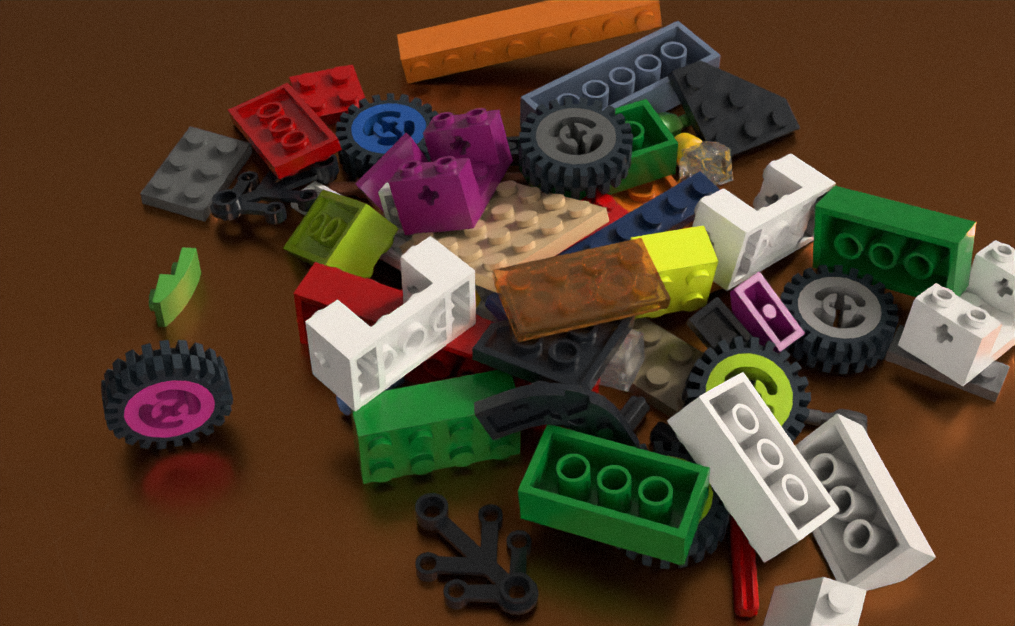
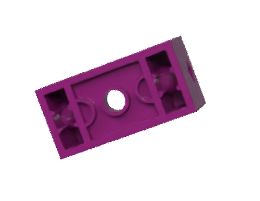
[388,108,513,235]

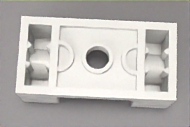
[692,153,836,291]
[305,236,476,412]
[898,240,1015,386]

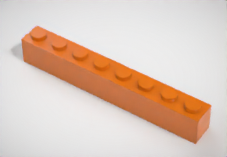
[397,0,662,84]

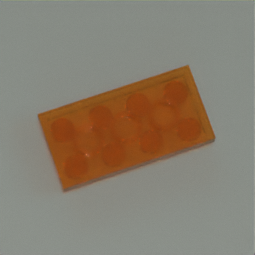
[492,238,671,342]

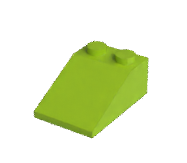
[283,189,399,278]

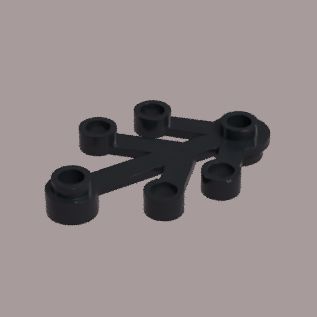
[210,154,339,224]
[415,493,539,615]

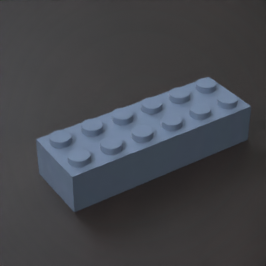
[520,21,721,128]

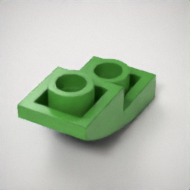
[149,247,201,327]

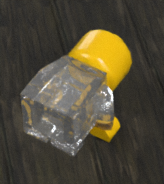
[674,133,733,186]

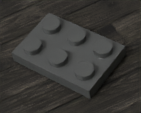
[140,126,252,222]

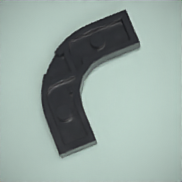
[474,381,640,449]

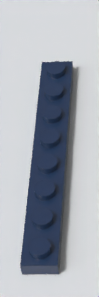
[484,171,720,325]

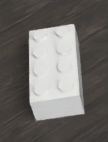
[667,372,840,563]

